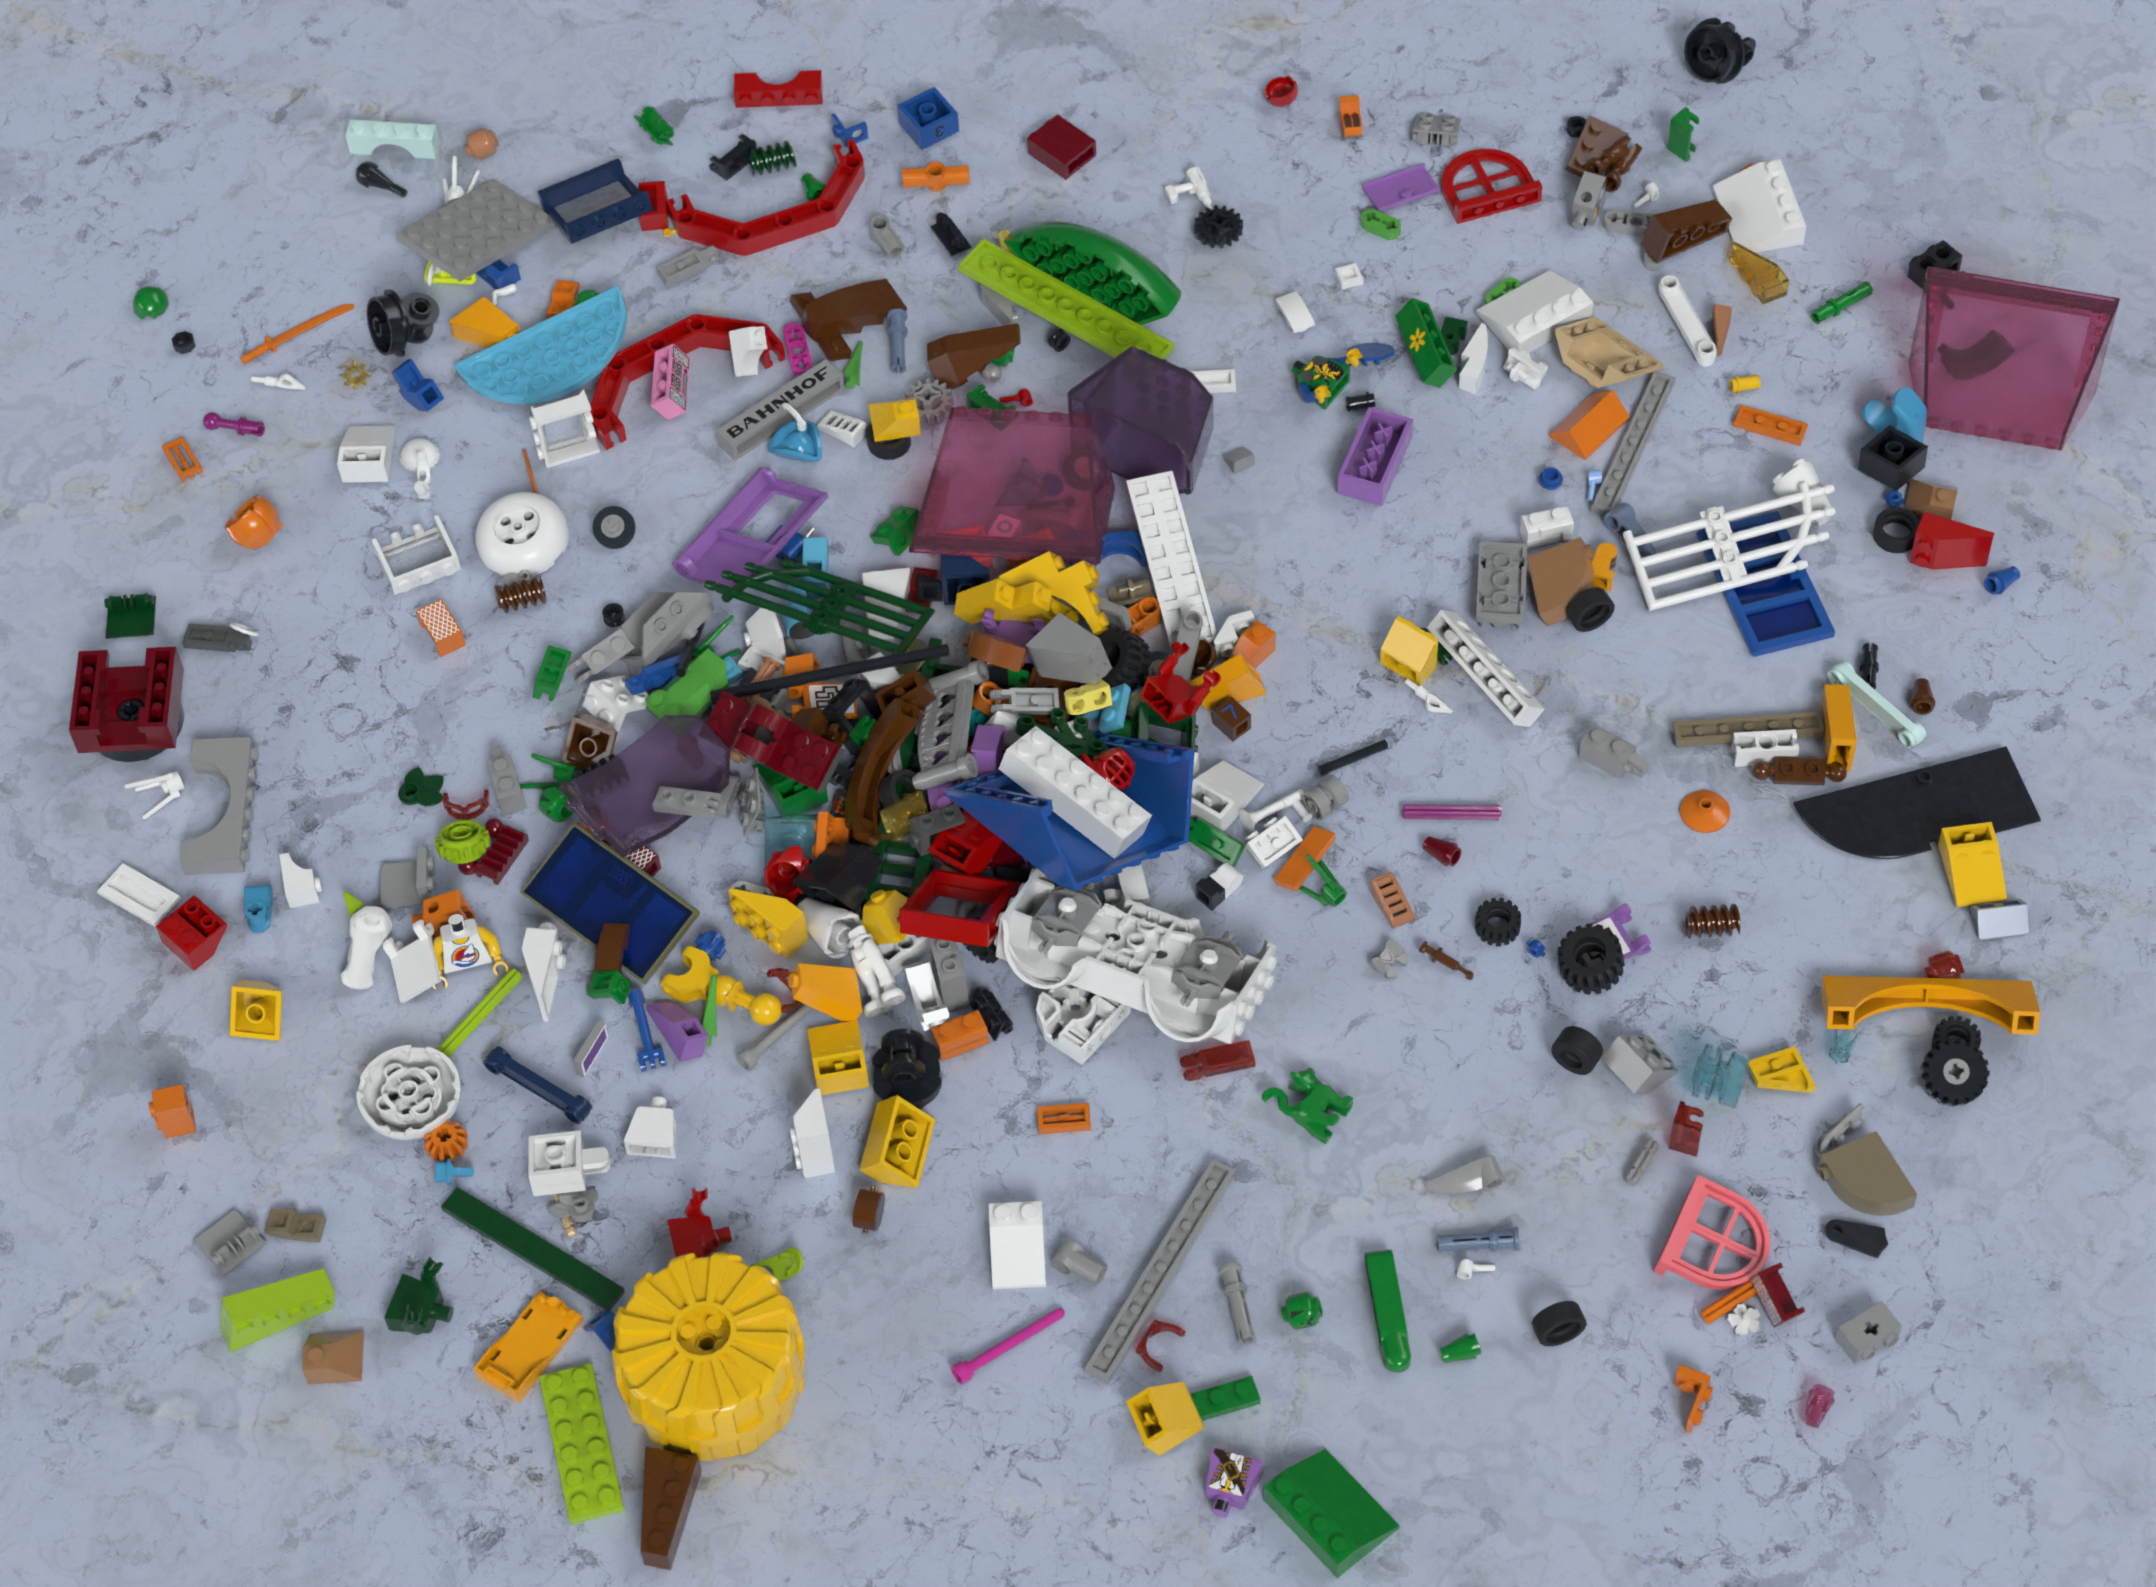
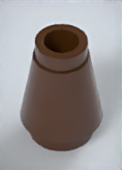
[1910,678,1936,715]

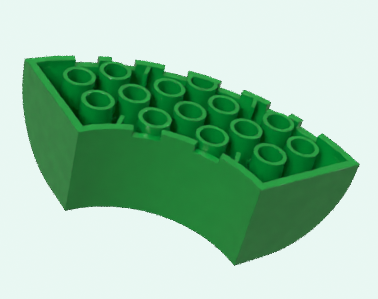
[1003,221,1181,325]

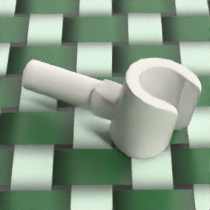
[1633,183,1659,209]
[1457,1259,1495,1279]

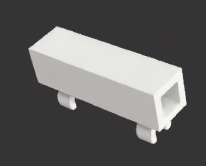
[1103,864,1150,907]

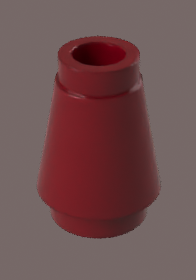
[1423,836,1462,866]

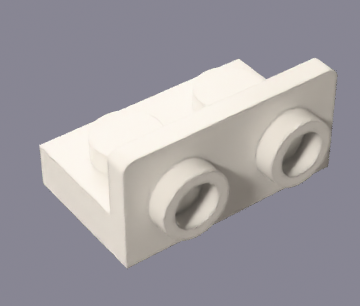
[1243,816,1303,869]

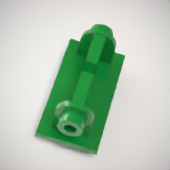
[634,106,674,146]

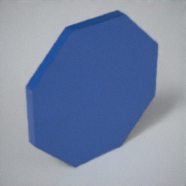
[1347,343,1395,366]

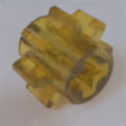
[339,360,370,390]

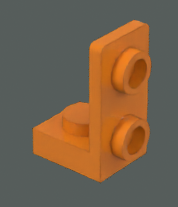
[1674,1364,1713,1433]

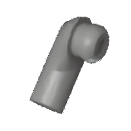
[956,900,985,918]

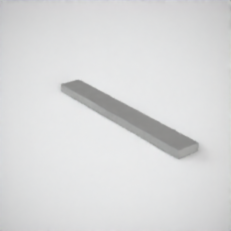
[1591,371,1676,516]

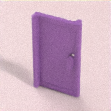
[1362,163,1440,213]

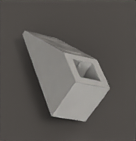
[979,283,1018,326]

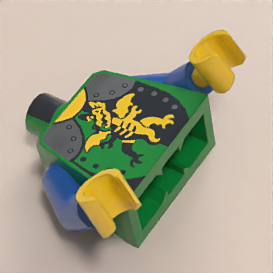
[1292,348,1363,410]

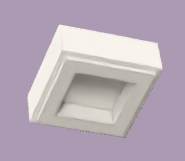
[1334,263,1364,290]

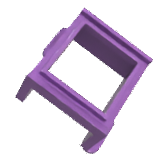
[971,725,1006,779]

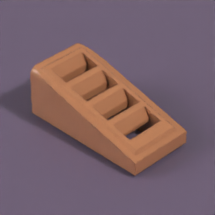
[1712,304,1732,356]
[1370,872,1415,929]

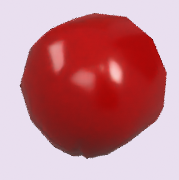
[1265,76,1298,108]

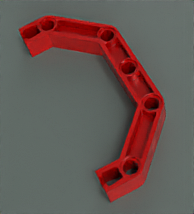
[666,139,865,256]
[590,314,785,450]

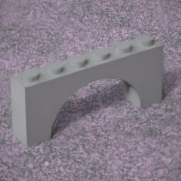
[180,737,259,875]

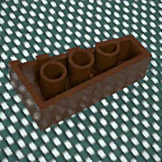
[1640,199,1732,264]
[640,1446,702,1570]

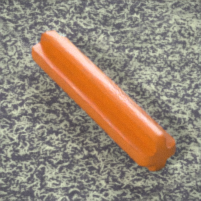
[1700,1280,1757,1324]

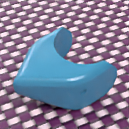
[1861,387,1927,443]

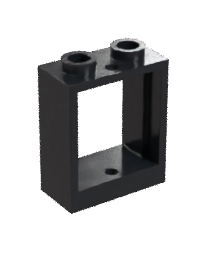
[822,678,882,756]

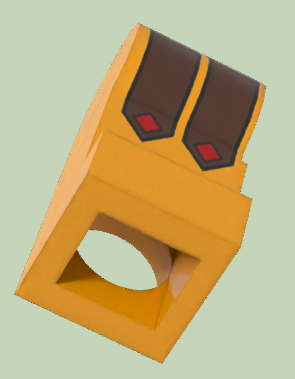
[1592,543,1617,592]

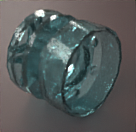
[1692,1043,1750,1108]

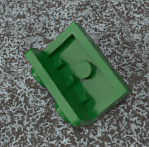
[870,506,928,556]

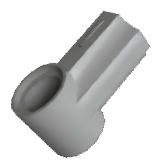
[869,214,905,259]
[1050,1239,1108,1286]

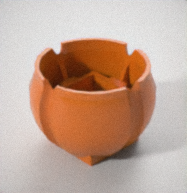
[224,494,283,550]

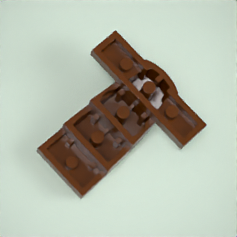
[789,279,907,361]

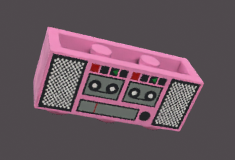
[651,344,690,420]

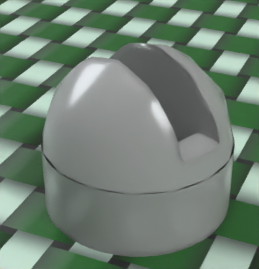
[982,362,1002,382]

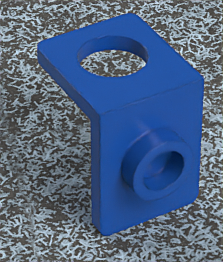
[831,113,868,147]
[583,1310,616,1354]

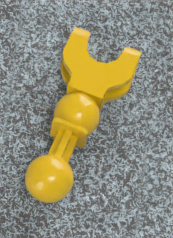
[659,946,782,1026]

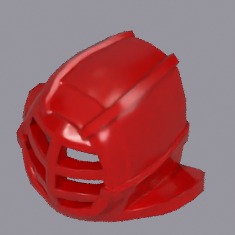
[1080,747,1135,791]
[764,845,813,905]

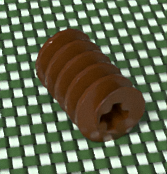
[494,575,547,613]
[1685,904,1740,939]

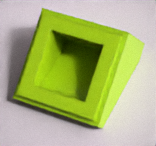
[343,891,365,918]

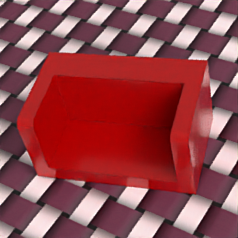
[638,181,669,231]

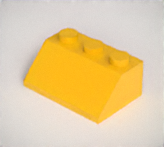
[859,1095,936,1188]

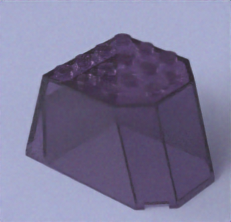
[1067,346,1214,495]

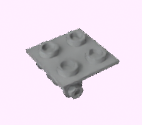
[1413,113,1461,147]
[738,768,767,836]
[192,1209,267,1276]

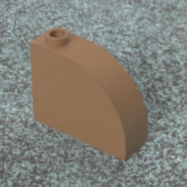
[1527,537,1594,626]

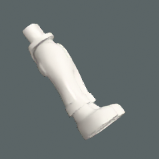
[847,925,905,1017]

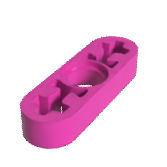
[783,323,812,377]

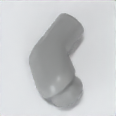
[496,570,531,591]

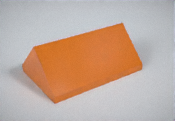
[1549,390,1630,460]

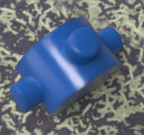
[1884,490,1905,507]
[1526,940,1546,958]

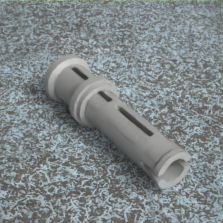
[1218,1262,1256,1344]

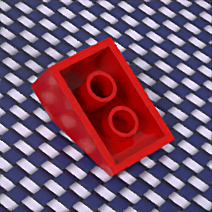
[1910,512,1995,570]

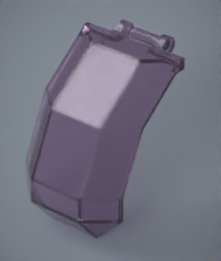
[559,715,730,857]

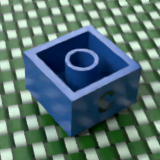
[897,87,959,150]

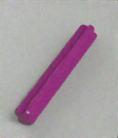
[1402,804,1501,820]

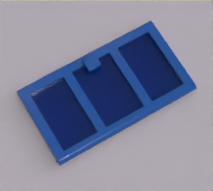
[1696,511,1835,657]

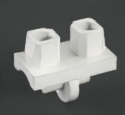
[1503,348,1548,390]

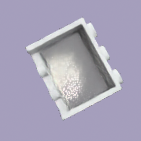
[529,389,600,468]
[371,515,461,595]

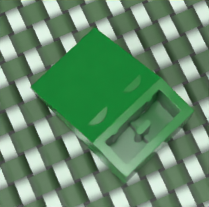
[752,764,829,821]

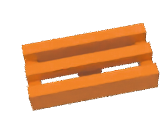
[162,437,203,482]
[1037,1103,1091,1134]

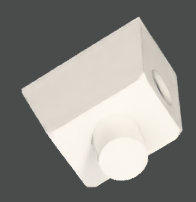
[624,1097,676,1159]

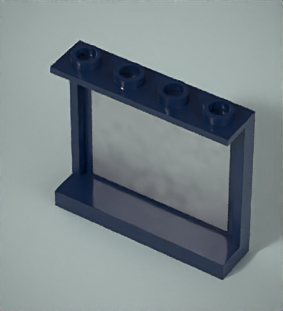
[537,158,653,244]

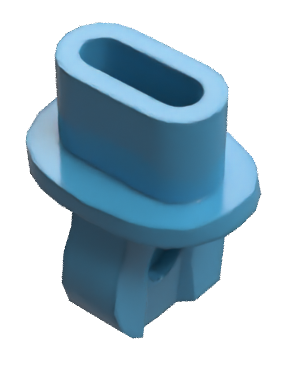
[435,1158,474,1186]

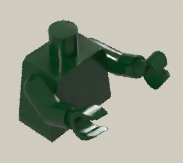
[384,1257,454,1335]

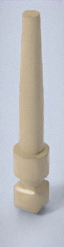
[553,1194,577,1238]

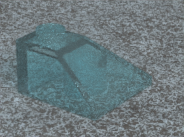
[765,814,818,866]

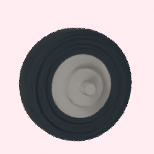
[593,506,636,549]

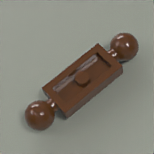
[1752,757,1847,786]

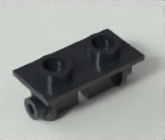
[930,212,971,256]
[970,987,1013,1041]

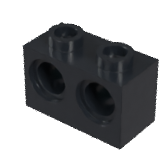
[1907,240,1963,293]

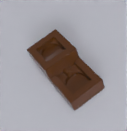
[594,923,630,972]

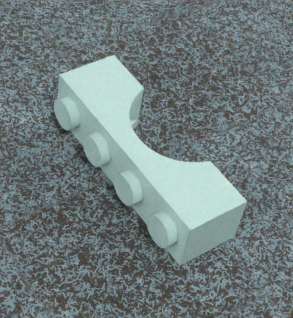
[345,119,440,159]

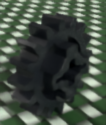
[1194,205,1243,248]

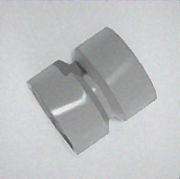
[1302,775,1349,820]

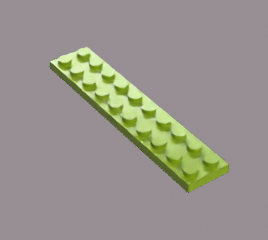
[958,238,1175,378]

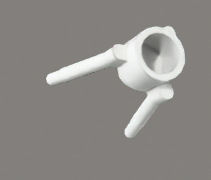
[442,156,480,205]
[124,771,184,820]

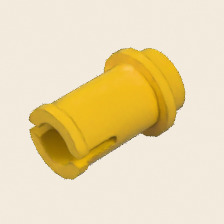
[1729,374,1760,394]

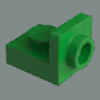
[586,970,631,1004]

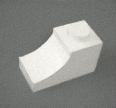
[729,326,767,377]
[279,852,322,908]

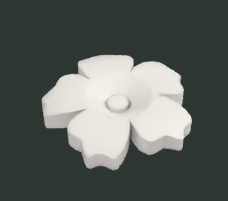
[1727,1304,1760,1336]

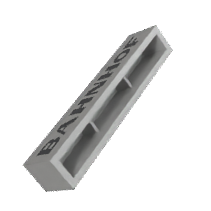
[716,359,845,461]

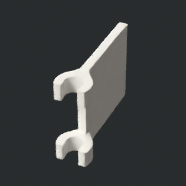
[383,919,441,1004]

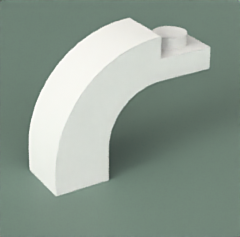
[902,960,950,1031]

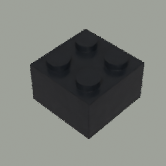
[1858,425,1928,491]

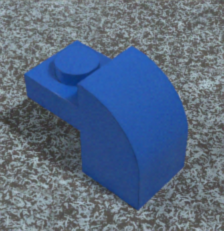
[391,359,444,412]

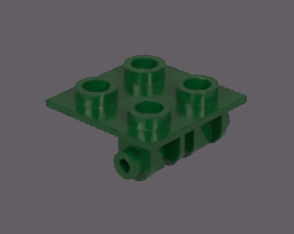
[104,593,156,639]

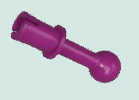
[203,412,265,437]

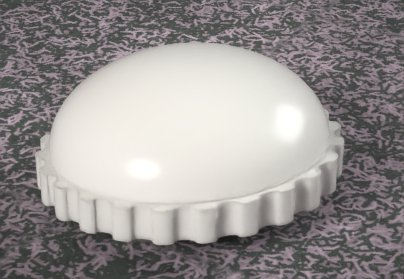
[399,438,440,472]

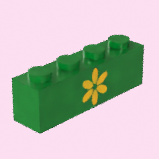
[1395,298,1457,388]

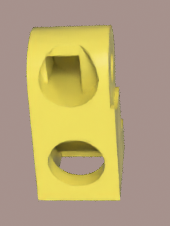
[1064,679,1112,715]

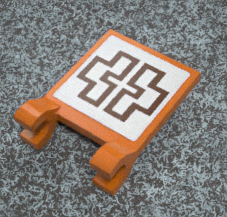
[788,683,858,723]

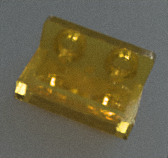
[880,791,929,842]

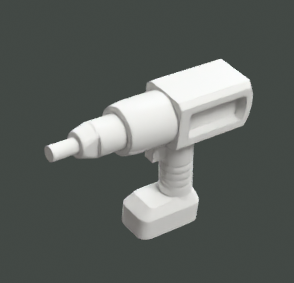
[1164,167,1213,210]

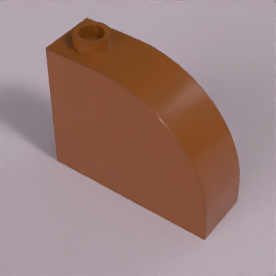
[963,629,1028,672]

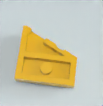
[1746,1046,1816,1093]

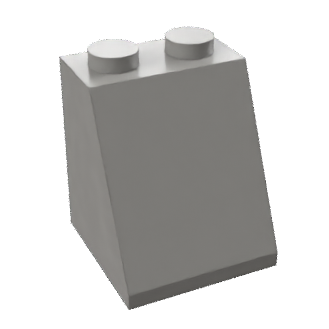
[1026,612,1112,685]

